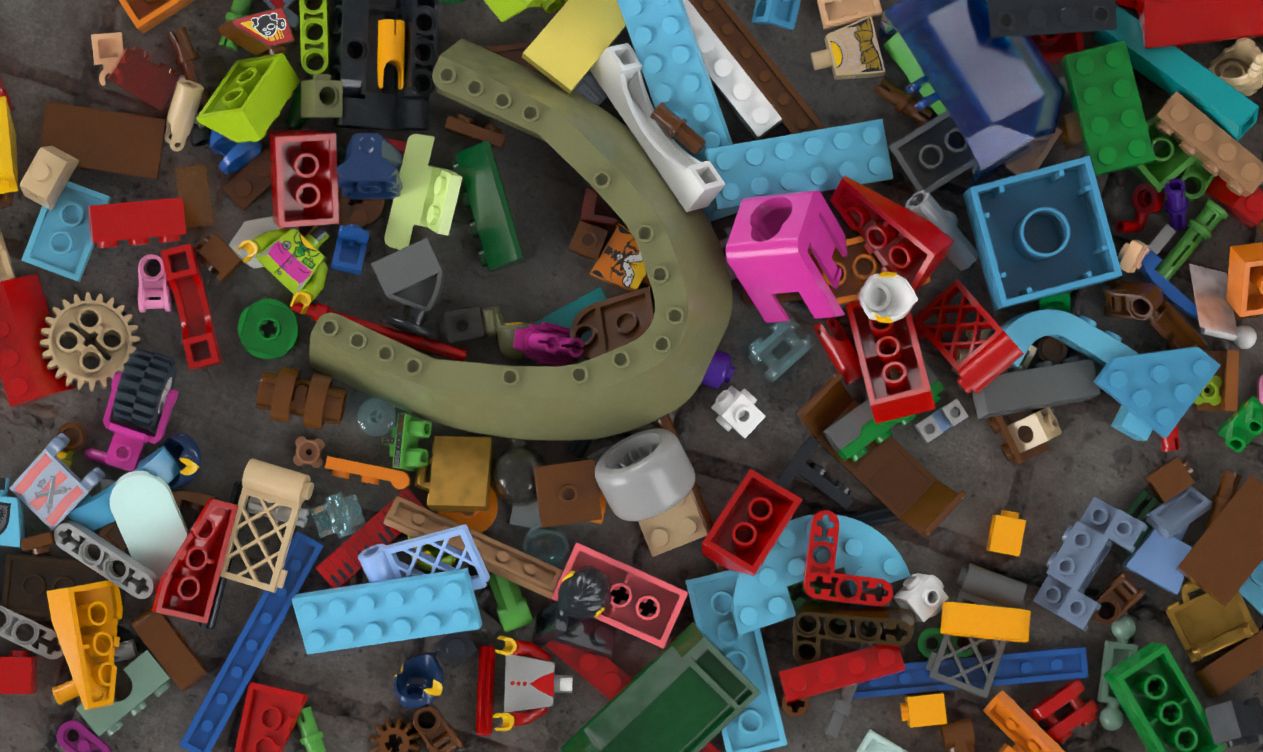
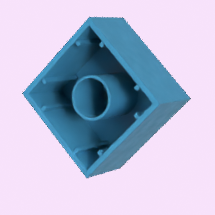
[962,156,1122,312]

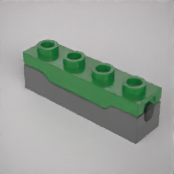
[822,359,945,462]

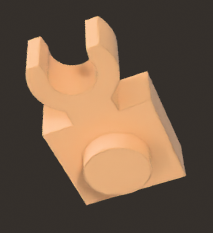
[91,32,125,86]
[1118,240,1150,273]

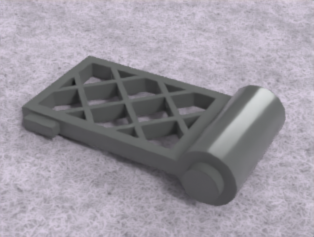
[925,563,1027,699]

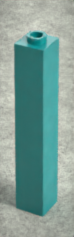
[1094,5,1259,142]

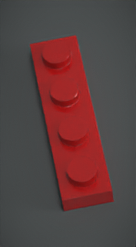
[779,644,906,703]

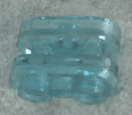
[747,317,816,384]

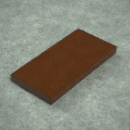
[39,102,167,180]
[1176,475,1263,607]

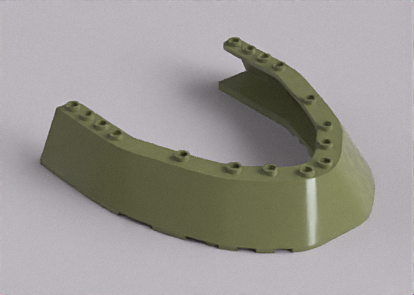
[309,38,733,440]

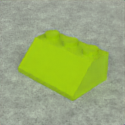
[196,53,300,143]

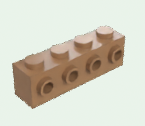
[1151,91,1263,197]

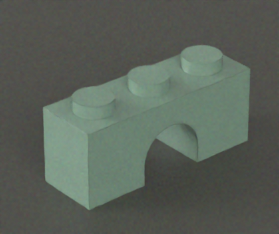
[76,649,171,737]

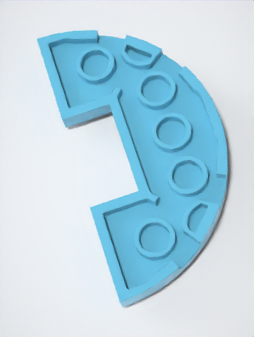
[733,515,911,635]

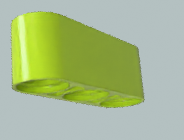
[299,0,331,78]

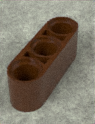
[131,604,208,692]
[1194,626,1263,698]

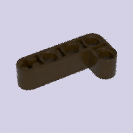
[793,601,916,665]

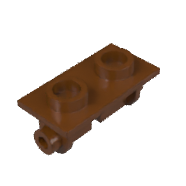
[1149,299,1208,350]

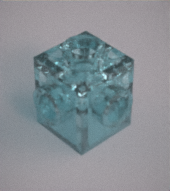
[311,492,366,538]

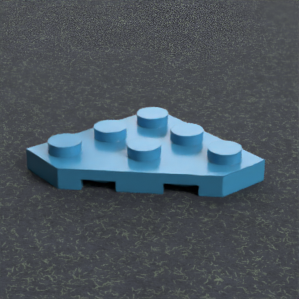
[1093,346,1221,438]

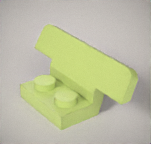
[384,133,463,250]

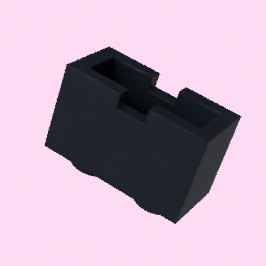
[1205,697,1263,748]

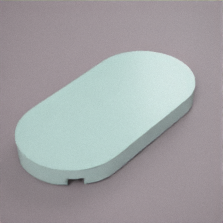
[110,470,189,581]

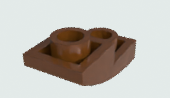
[172,491,218,511]

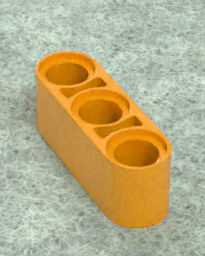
[940,602,1031,642]

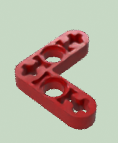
[803,510,893,606]

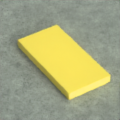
[522,0,626,94]

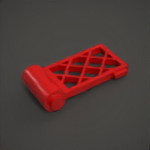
[912,279,1024,394]

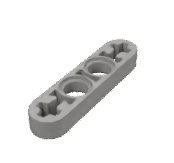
[54,521,159,599]
[0,605,64,659]

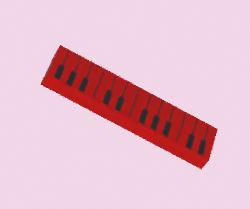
[316,488,425,588]

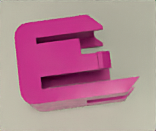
[726,190,847,323]

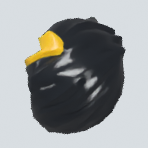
[558,566,611,620]

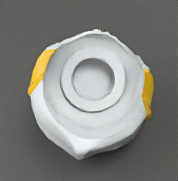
[858,272,918,323]

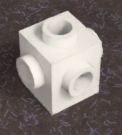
[711,385,766,438]
[893,573,949,622]

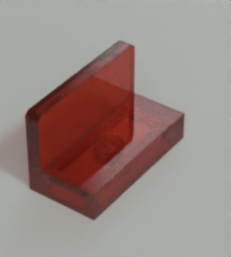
[581,188,618,229]

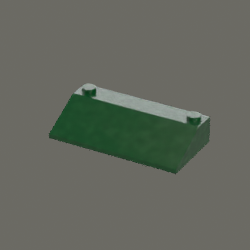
[560,622,761,752]

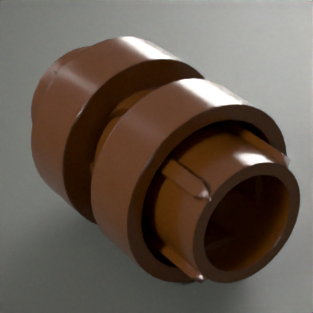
[256,366,348,430]

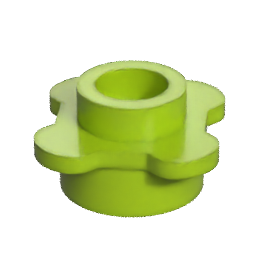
[1193,376,1222,406]

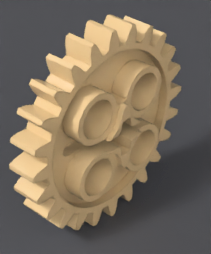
[40,292,140,392]

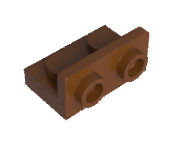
[987,411,1049,465]

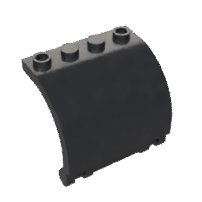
[987,0,1117,39]

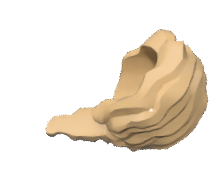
[1208,37,1263,97]

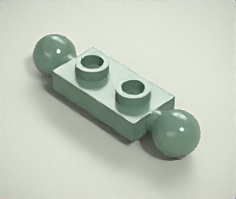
[1097,616,1138,731]

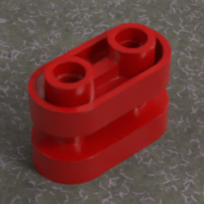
[1028,678,1099,744]

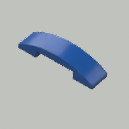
[1139,240,1198,320]

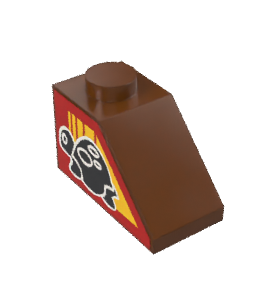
[219,7,295,56]

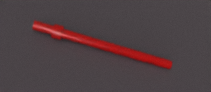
[290,302,468,362]

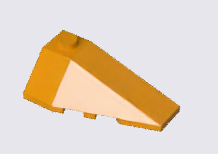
[47,580,123,710]

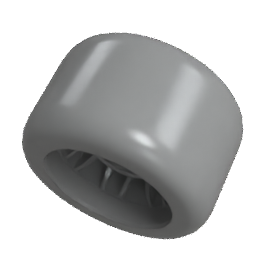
[595,428,695,521]

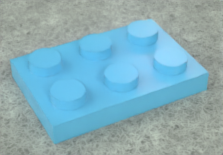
[21,181,112,282]

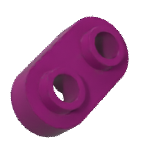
[57,720,112,752]

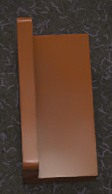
[1195,350,1239,412]

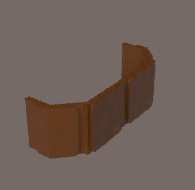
[796,373,966,538]

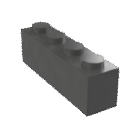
[972,356,1101,420]

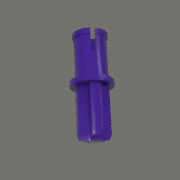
[1164,179,1189,231]

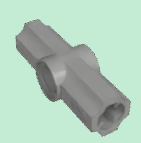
[905,190,978,271]

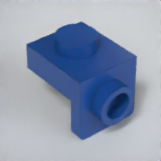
[331,224,370,275]

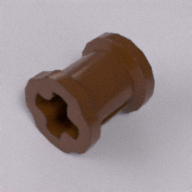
[781,693,809,717]

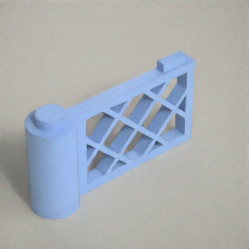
[358,524,490,590]

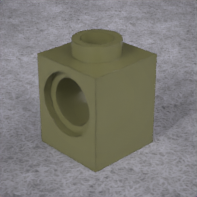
[301,74,343,119]

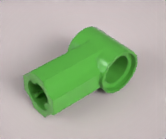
[489,574,534,633]

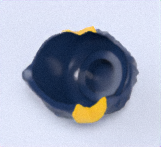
[157,432,202,491]
[393,652,444,709]

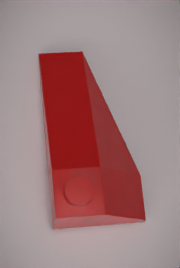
[830,176,954,292]
[152,498,238,624]

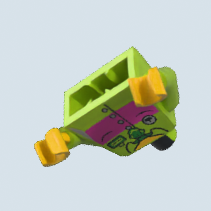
[236,225,330,314]

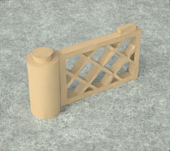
[220,458,314,593]

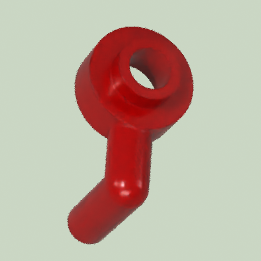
[1115,183,1164,233]

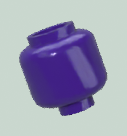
[701,349,735,389]

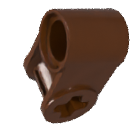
[1102,279,1164,321]
[1091,569,1146,624]
[413,704,465,752]

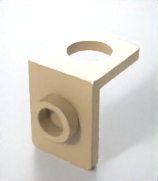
[1007,407,1062,453]

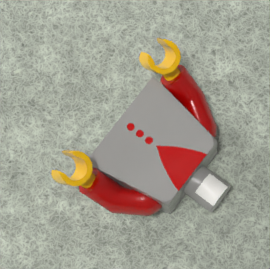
[493,635,573,731]

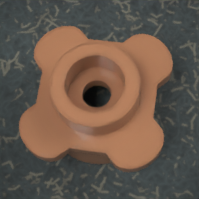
[293,436,325,468]

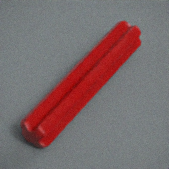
[476,645,496,736]

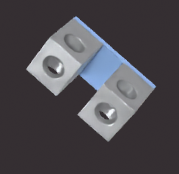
[914,399,969,443]

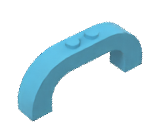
[1001,309,1153,441]

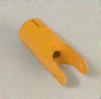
[377,19,405,90]

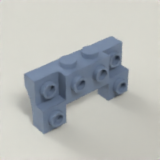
[1033,496,1148,632]

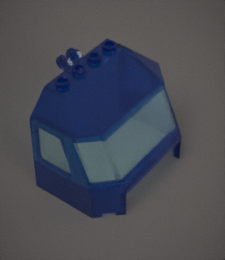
[879,0,1065,186]

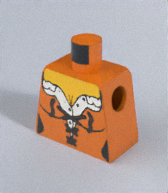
[590,224,651,292]

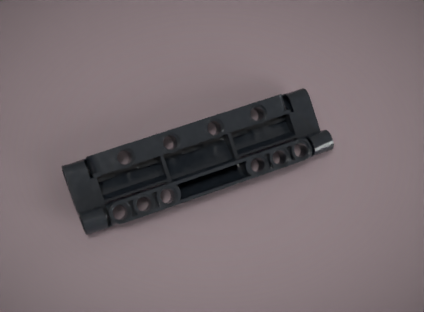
[330,0,439,131]

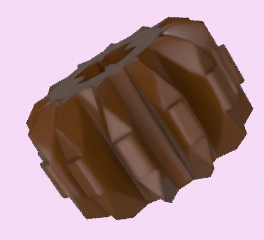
[369,716,421,752]

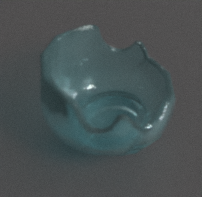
[522,524,570,566]

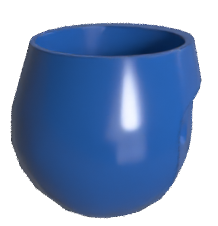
[210,130,262,174]

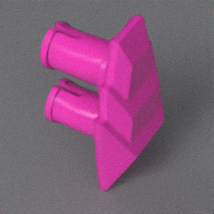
[513,322,584,366]

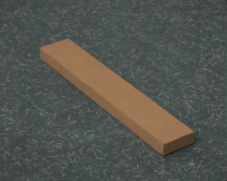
[383,496,563,599]

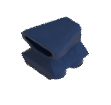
[336,133,403,199]

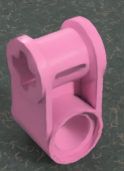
[138,254,172,313]

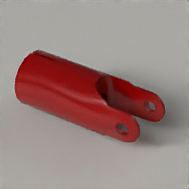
[814,317,863,386]

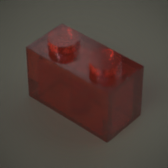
[107,46,179,111]

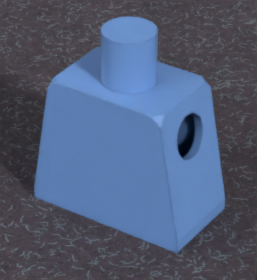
[1122,525,1192,595]

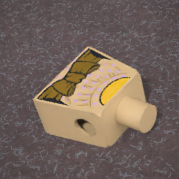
[810,16,885,80]

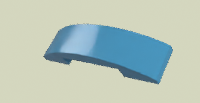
[68,446,182,531]

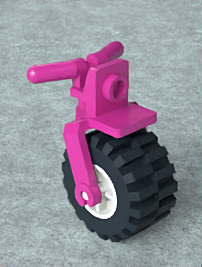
[84,347,179,472]

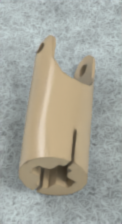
[164,79,204,151]

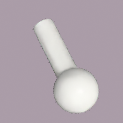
[1201,325,1257,349]

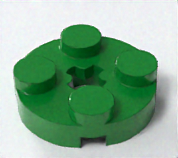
[238,299,299,360]

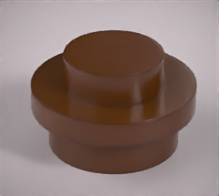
[1037,336,1068,364]
[57,422,88,452]

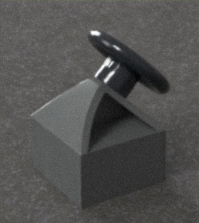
[371,238,446,341]

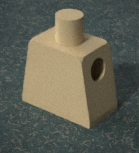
[20,146,80,211]

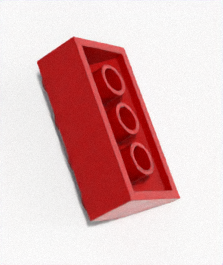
[1136,0,1263,49]
[0,274,75,407]

